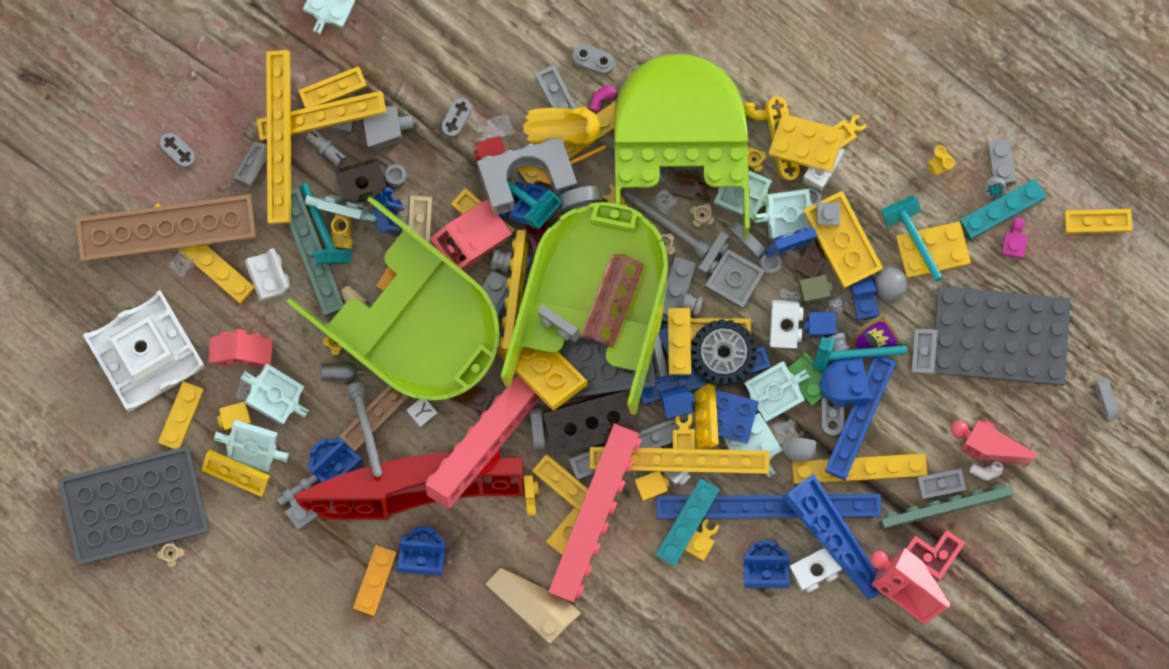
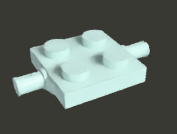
[303,0,356,35]
[714,170,772,221]
[753,189,812,239]
[305,194,376,222]
[745,361,810,422]
[240,364,309,425]
[722,413,783,478]
[214,420,289,473]

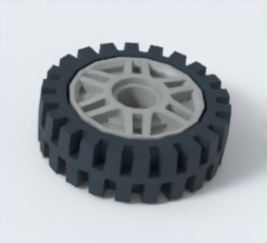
[691,319,757,387]

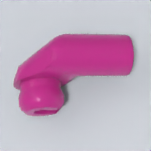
[589,86,617,113]

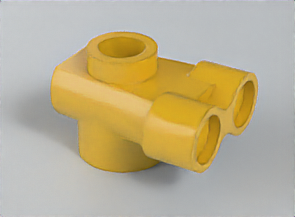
[927,145,955,177]
[331,214,353,249]

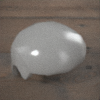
[874,267,908,303]
[782,437,817,463]

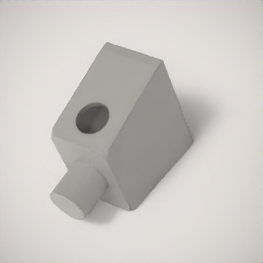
[363,106,413,152]

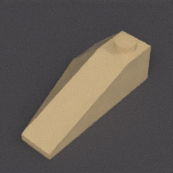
[485,568,581,646]

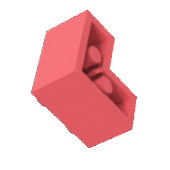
[208,329,273,368]
[906,530,965,583]

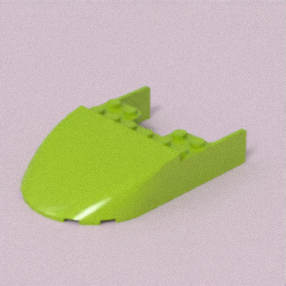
[614,54,750,239]
[286,196,500,400]
[501,202,668,415]

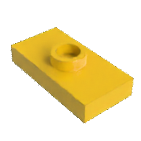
[546,507,579,555]

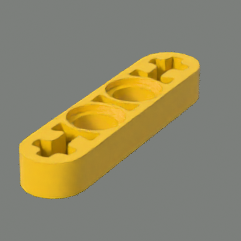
[765,97,800,181]

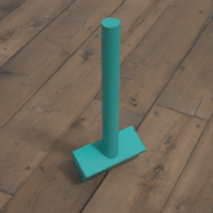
[507,180,563,229]
[300,183,352,264]
[881,195,943,282]
[813,337,907,373]

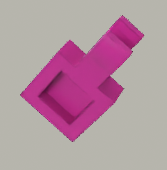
[1001,217,1028,259]

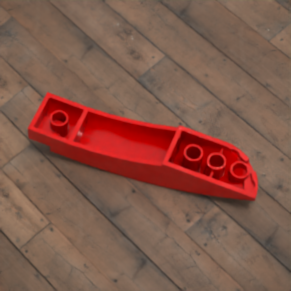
[295,451,524,520]

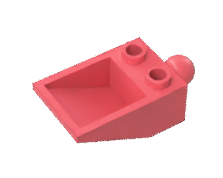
[430,199,513,272]
[951,420,1038,465]
[870,548,950,624]

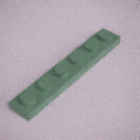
[289,188,344,317]
[880,484,1014,530]

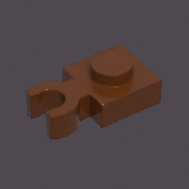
[673,172,714,201]

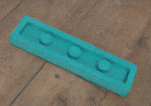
[960,178,1047,240]
[655,477,720,566]

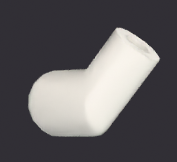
[969,461,1003,481]

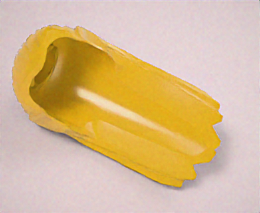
[523,106,600,146]

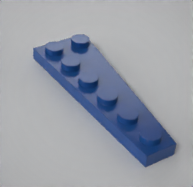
[782,474,880,600]

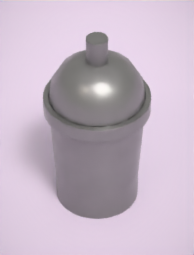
[321,361,363,383]

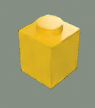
[217,402,252,433]
[634,471,670,503]

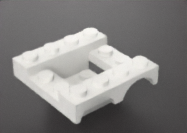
[83,290,206,412]

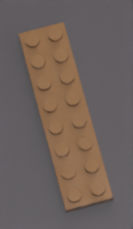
[76,194,257,262]

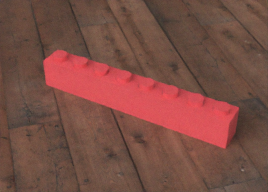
[426,375,541,509]
[548,423,642,602]

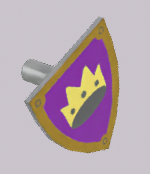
[849,314,905,350]

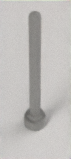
[623,190,712,260]
[347,382,382,477]

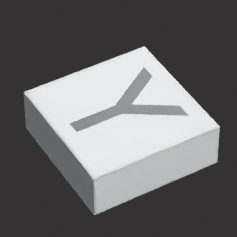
[406,399,438,428]

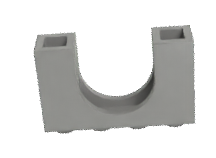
[477,138,577,216]

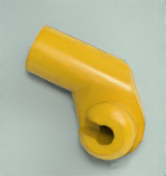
[744,102,775,121]

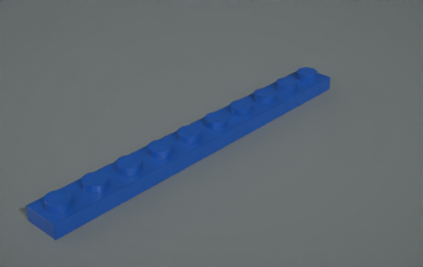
[657,494,881,519]

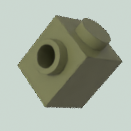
[798,275,833,306]

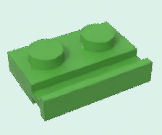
[788,352,823,407]

